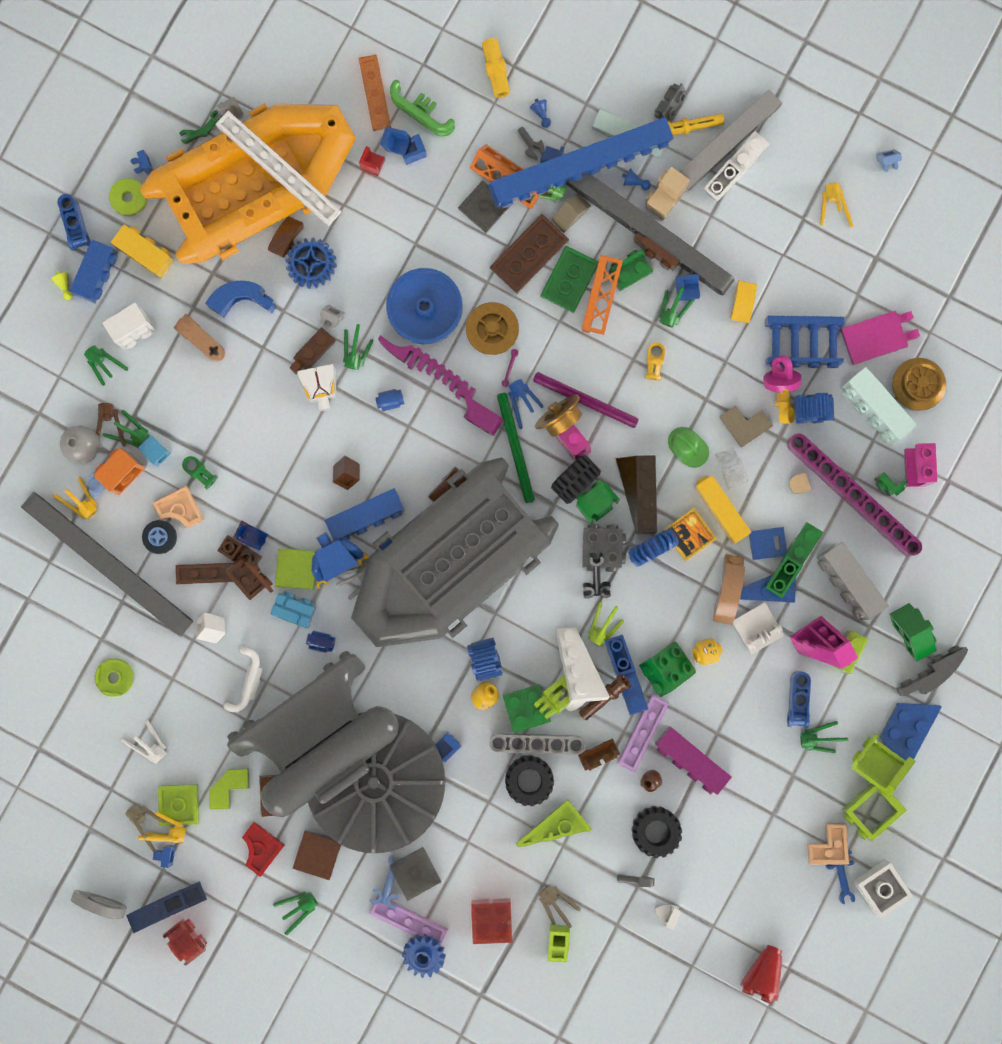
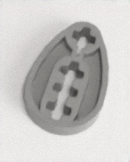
[71,890,127,919]

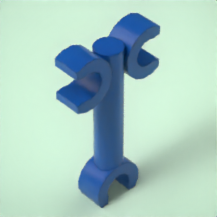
[826,850,855,904]

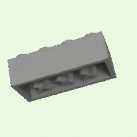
[817,542,889,620]

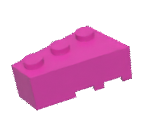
[790,616,858,669]

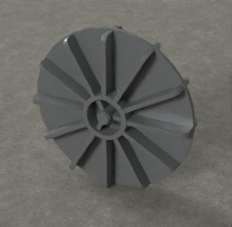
[308,712,446,854]

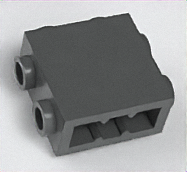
[582,525,626,572]

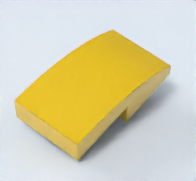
[730,280,757,323]

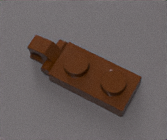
[289,327,336,374]

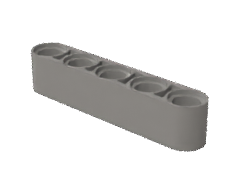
[489,733,585,755]

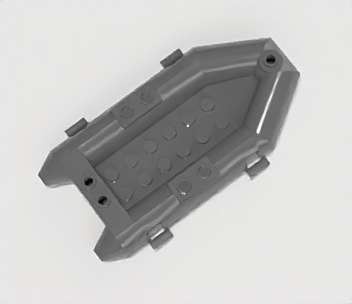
[351,457,559,647]

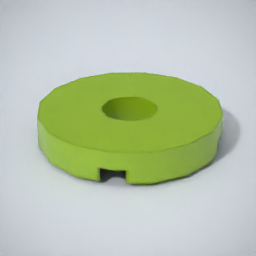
[109,178,147,216]
[94,658,134,697]

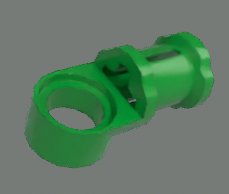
[182,456,218,490]

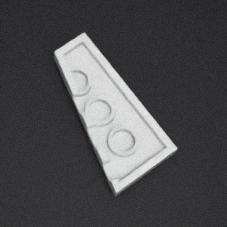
[556,627,610,703]

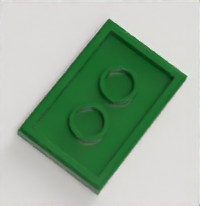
[540,246,599,313]

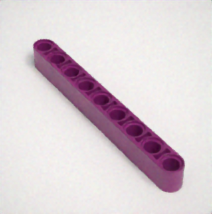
[787,433,922,557]

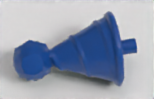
[530,98,551,128]
[622,168,651,190]

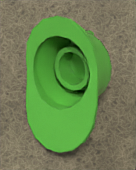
[668,427,709,468]

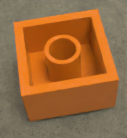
[93,448,146,495]

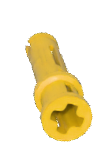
[667,113,724,136]

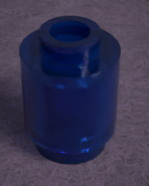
[306,630,336,653]

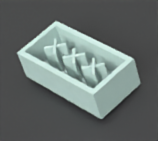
[841,367,917,445]

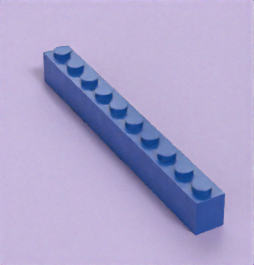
[488,117,674,208]

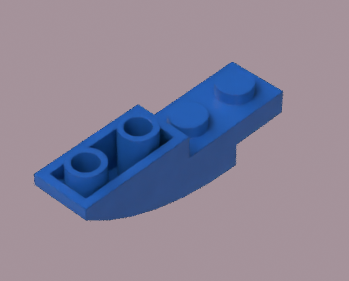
[605,634,648,716]

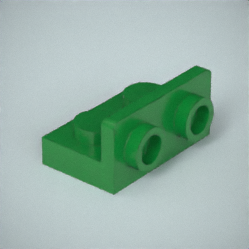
[609,250,653,292]

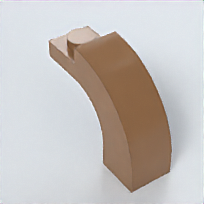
[713,554,745,625]

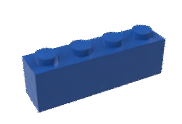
[324,488,405,541]

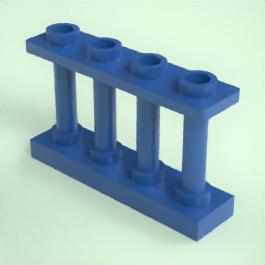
[765,315,845,368]

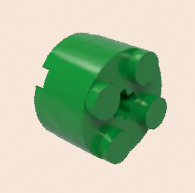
[576,480,620,524]

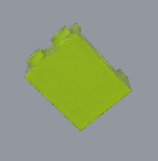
[851,733,916,796]

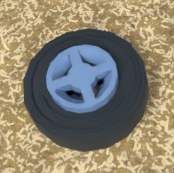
[142,520,177,554]

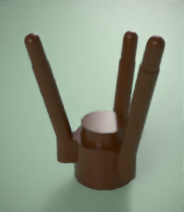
[96,403,126,447]

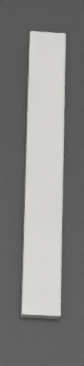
[215,111,341,226]

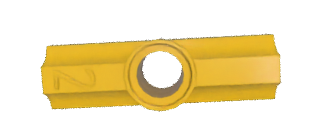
[482,38,510,98]

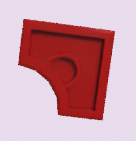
[242,821,285,877]

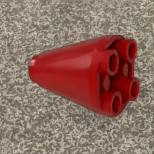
[740,945,782,1004]

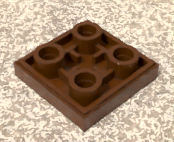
[292,830,341,880]

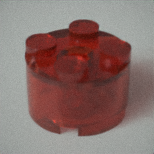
[163,918,207,966]

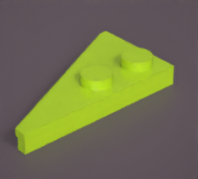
[516,799,592,847]

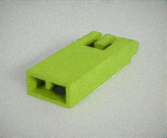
[534,673,601,719]

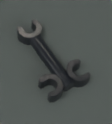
[583,553,611,599]

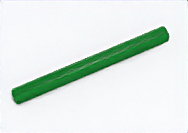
[497,393,535,503]

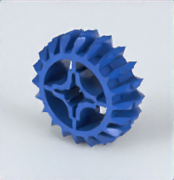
[285,237,337,289]
[628,529,679,567]

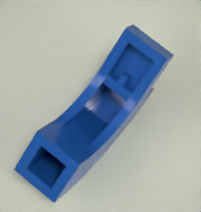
[205,281,276,318]

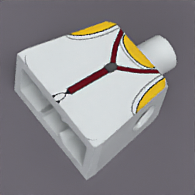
[297,364,337,411]

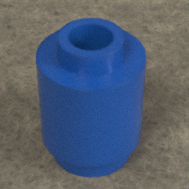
[375,389,404,411]

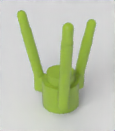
[588,601,624,646]

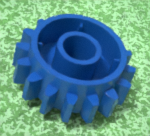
[402,933,446,978]

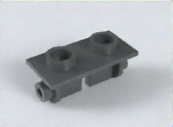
[654,83,687,121]

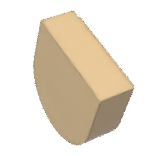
[789,472,811,494]

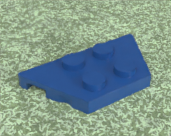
[880,703,942,761]

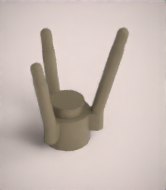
[125,804,166,852]
[538,885,581,928]

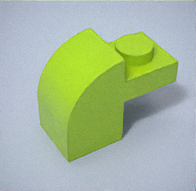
[548,924,570,962]

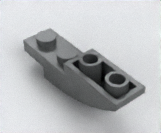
[897,645,968,696]

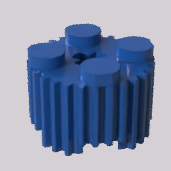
[794,393,834,424]
[467,637,503,681]

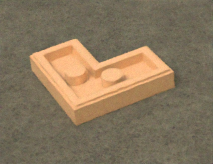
[807,824,849,865]

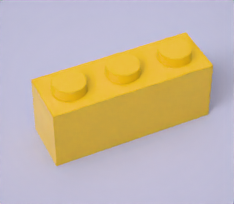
[111,224,174,279]

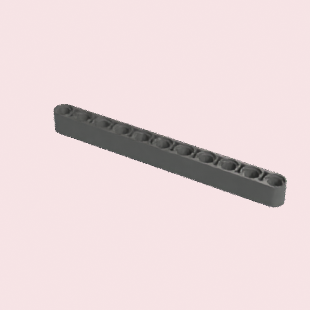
[565,173,735,296]
[21,492,194,637]

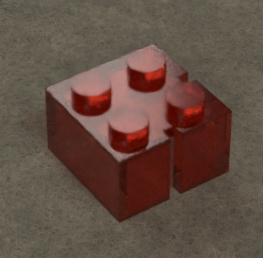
[471,898,512,944]

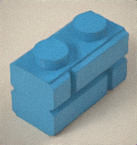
[270,591,316,628]

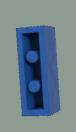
[69,239,118,303]

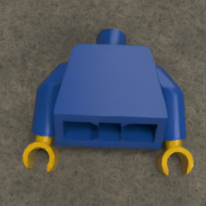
[311,532,369,589]

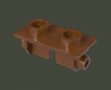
[578,738,620,771]

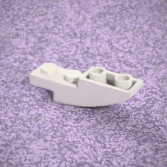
[704,131,769,201]

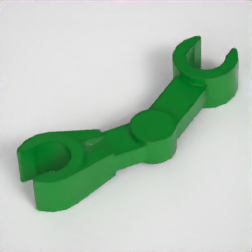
[179,110,223,144]

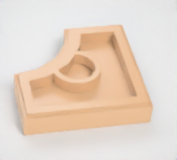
[153,486,205,528]

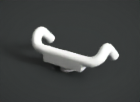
[223,645,263,713]

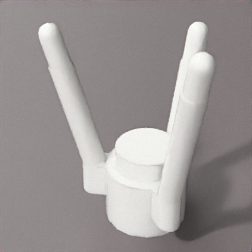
[120,720,167,764]

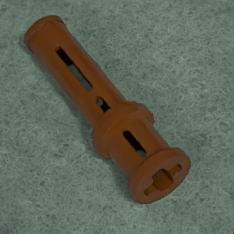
[579,674,631,721]

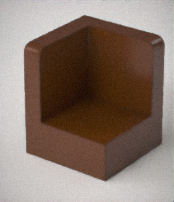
[333,456,360,490]

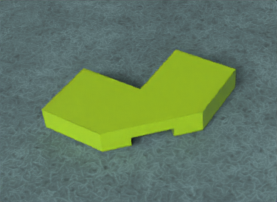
[209,769,249,810]

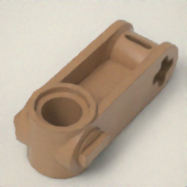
[173,314,225,362]

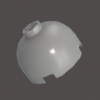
[60,425,100,464]

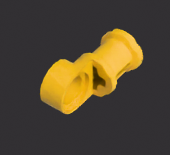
[644,342,665,381]
[774,389,795,424]

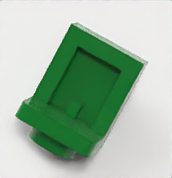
[874,472,908,496]

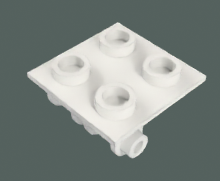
[733,602,784,655]

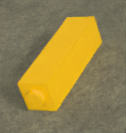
[694,475,752,544]

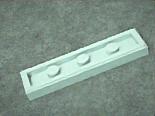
[592,110,665,158]

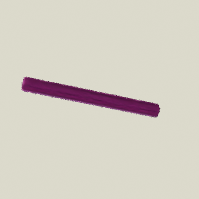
[533,372,639,428]

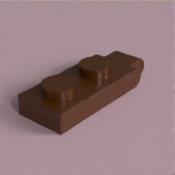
[634,233,679,271]

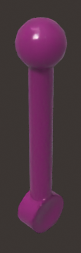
[501,349,518,387]

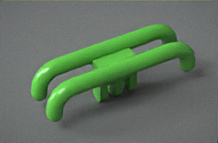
[390,80,455,136]

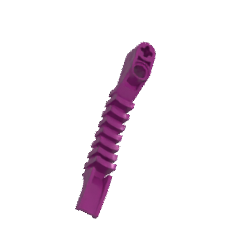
[378,335,504,436]

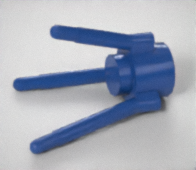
[508,379,543,429]

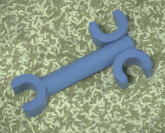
[370,855,403,909]

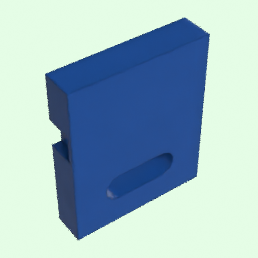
[749,527,787,560]

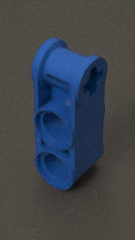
[57,194,91,251]
[787,671,811,729]

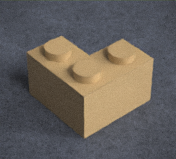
[645,167,690,221]

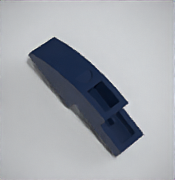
[126,881,207,934]

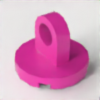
[763,355,802,393]

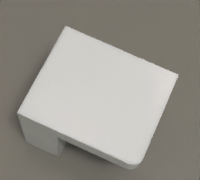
[194,612,226,643]

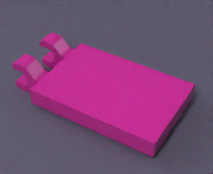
[840,311,920,365]

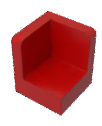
[359,146,385,176]

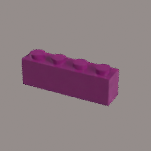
[655,726,732,795]

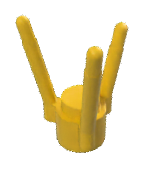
[820,183,853,227]
[53,477,98,520]
[138,811,186,843]

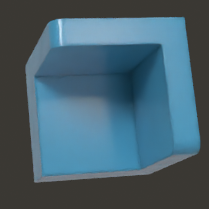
[137,436,171,467]

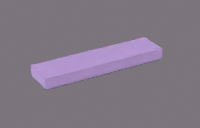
[617,694,669,773]
[369,895,448,945]

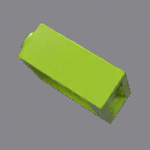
[842,783,907,841]

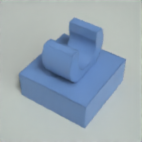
[876,149,902,172]

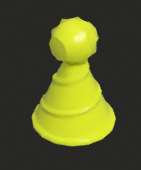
[51,271,73,300]

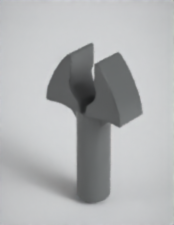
[518,127,544,160]
[617,875,655,887]

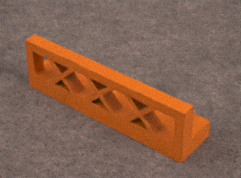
[470,144,540,209]
[582,255,623,335]

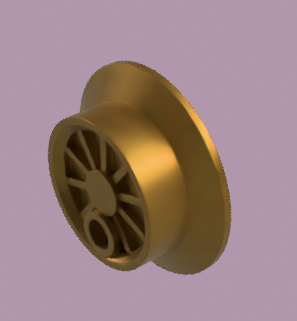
[466,302,519,355]
[892,358,946,411]
[535,394,582,437]

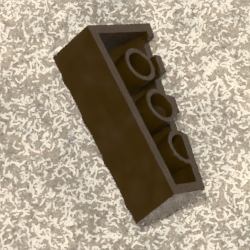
[615,455,657,534]

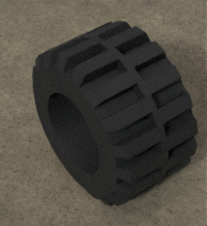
[551,454,601,504]
[505,755,554,807]
[631,806,682,858]

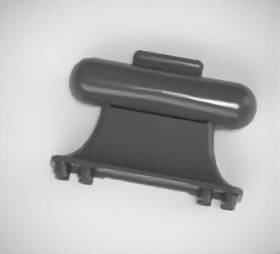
[227,651,399,817]

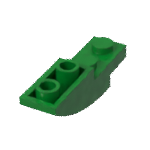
[765,522,823,598]

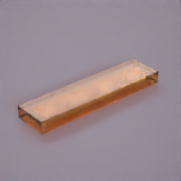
[358,54,391,131]

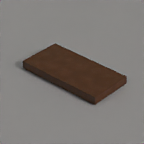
[490,214,569,294]

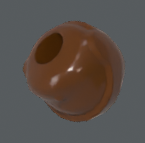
[640,770,662,792]

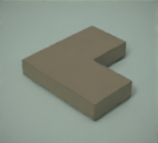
[719,405,773,448]

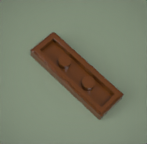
[176,563,233,585]

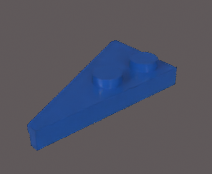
[740,574,796,603]

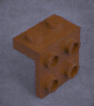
[224,556,274,600]

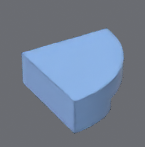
[88,471,105,498]

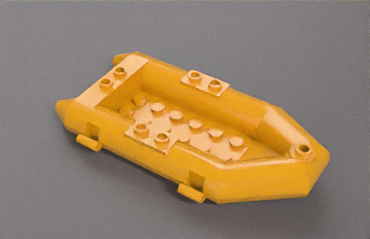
[140,103,356,264]

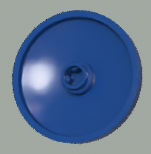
[386,268,463,345]

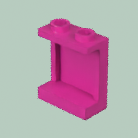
[904,443,938,487]

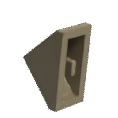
[551,194,591,233]

